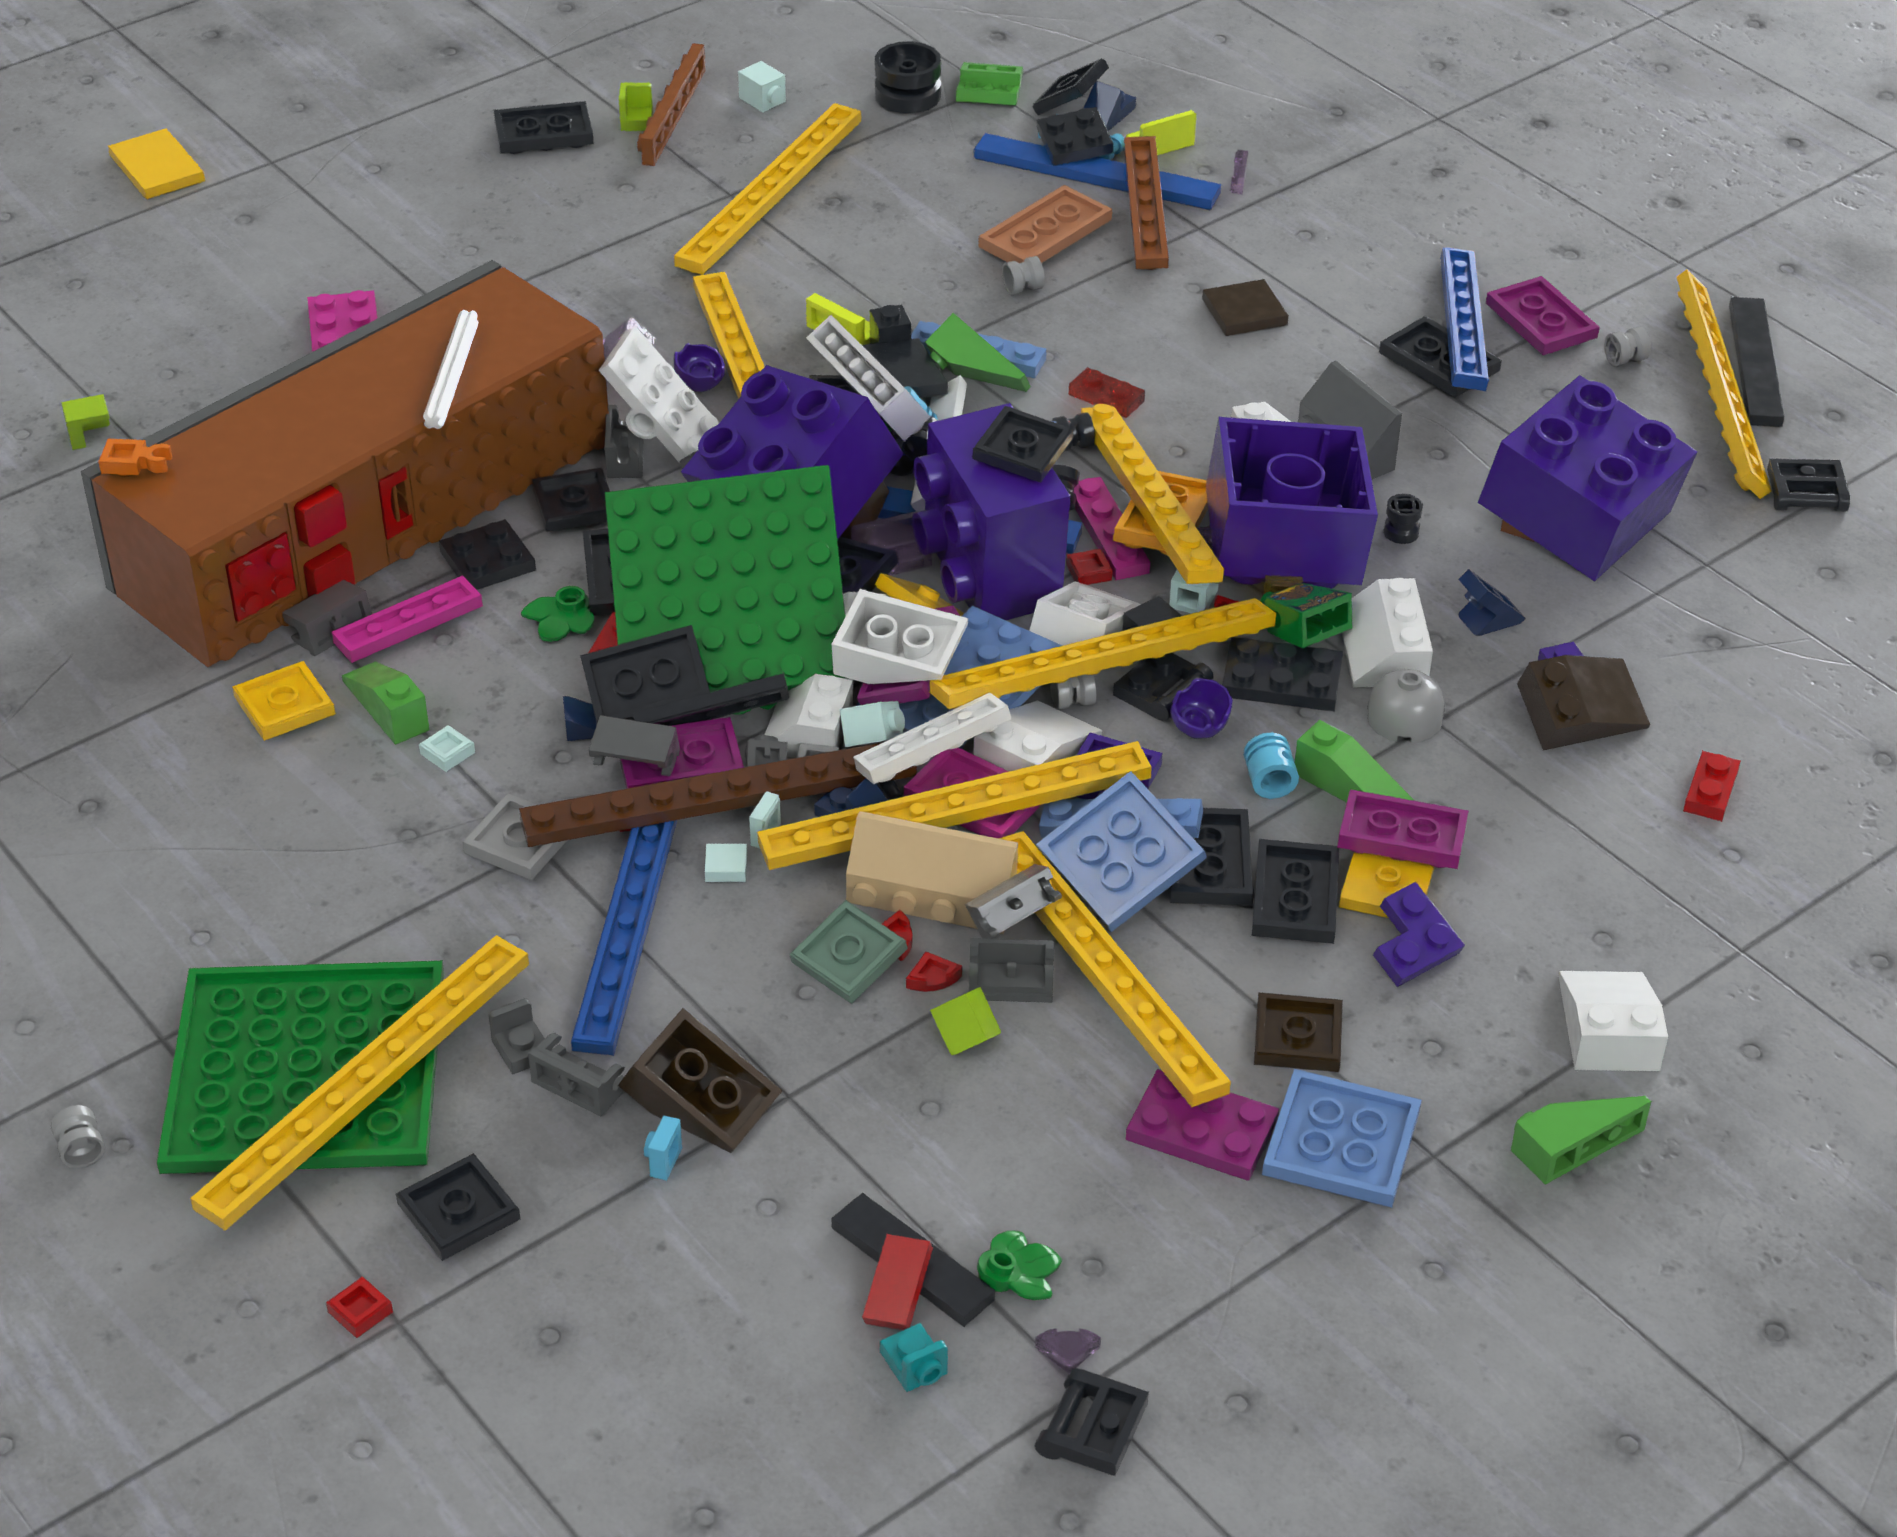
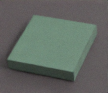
[789,900,908,1004]

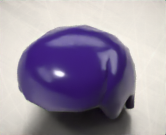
[673,343,725,392]
[1171,678,1233,739]

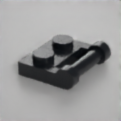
[1767,458,1850,512]
[1113,652,1214,721]
[1034,1368,1149,1476]

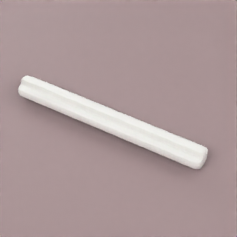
[423,310,479,429]

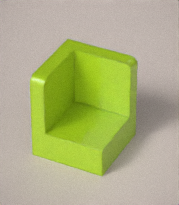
[619,82,653,131]
[61,394,110,450]
[930,987,1001,1055]

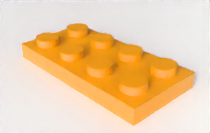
[1113,471,1208,555]

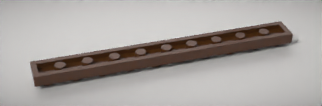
[519,742,917,847]

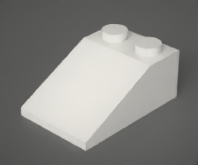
[1029,581,1141,646]
[831,589,968,684]
[974,701,1102,771]
[1558,971,1668,1071]

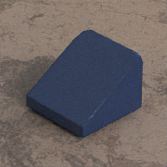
[563,696,597,741]

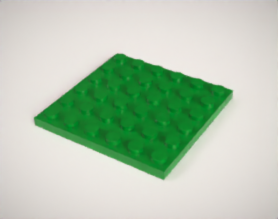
[605,465,849,692]
[157,960,444,1174]

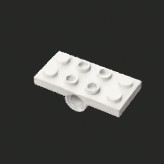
[599,326,719,463]

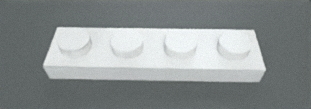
[853,692,1011,784]

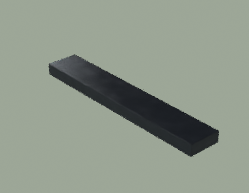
[1729,297,1785,427]

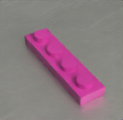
[1074,477,1150,581]
[332,576,483,663]

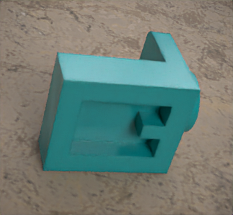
[880,1323,948,1392]

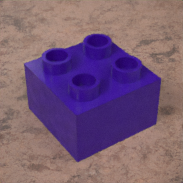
[681,365,904,539]
[1478,375,1697,582]
[912,403,1070,620]
[1206,417,1378,589]

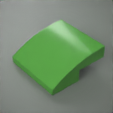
[956,62,1023,105]

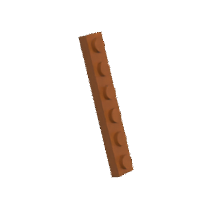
[637,43,706,166]
[1124,136,1169,270]

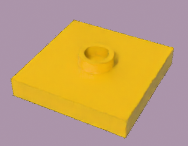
[875,573,964,616]
[232,661,336,741]
[1339,852,1434,918]

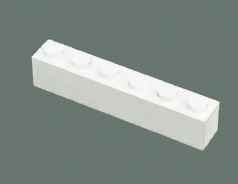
[806,315,930,441]

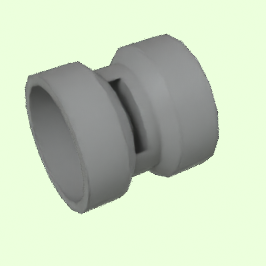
[1002,256,1045,295]
[1604,326,1651,367]
[1050,674,1096,710]
[51,1105,105,1168]

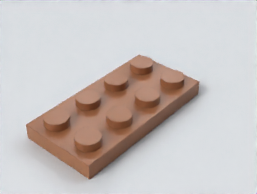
[979,185,1112,264]

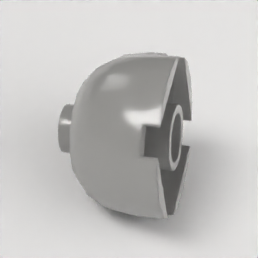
[1367,669,1445,743]

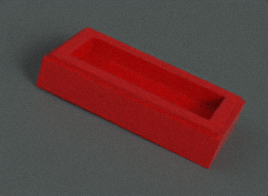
[862,1234,933,1330]

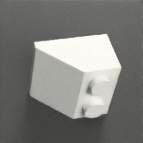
[765,674,853,758]

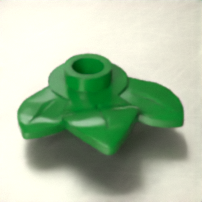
[521,586,594,642]
[977,1230,1062,1300]

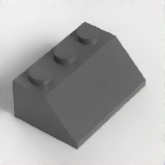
[1297,361,1402,479]

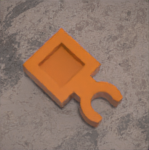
[98,438,172,476]

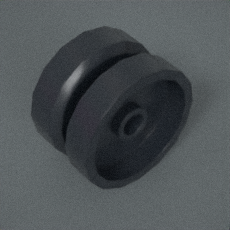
[875,41,941,114]

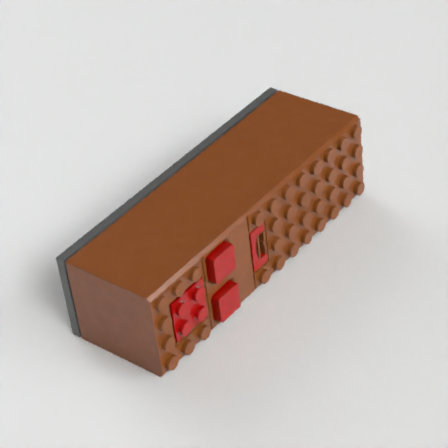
[81,260,609,667]

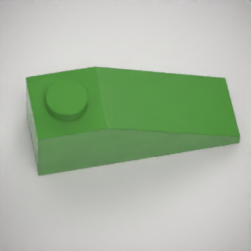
[925,313,1031,392]
[342,661,430,745]
[1295,720,1414,803]
[1511,1096,1651,1185]

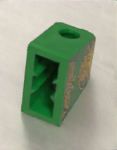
[1260,583,1352,648]

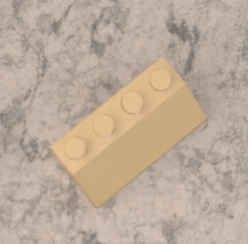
[846,811,1018,934]

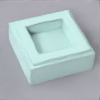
[419,725,475,772]
[749,791,781,848]
[705,844,747,882]

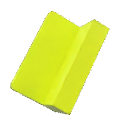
[1126,110,1197,155]
[806,293,870,345]

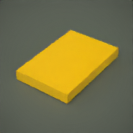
[108,128,205,199]

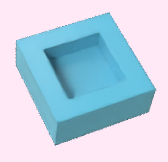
[644,1116,682,1181]

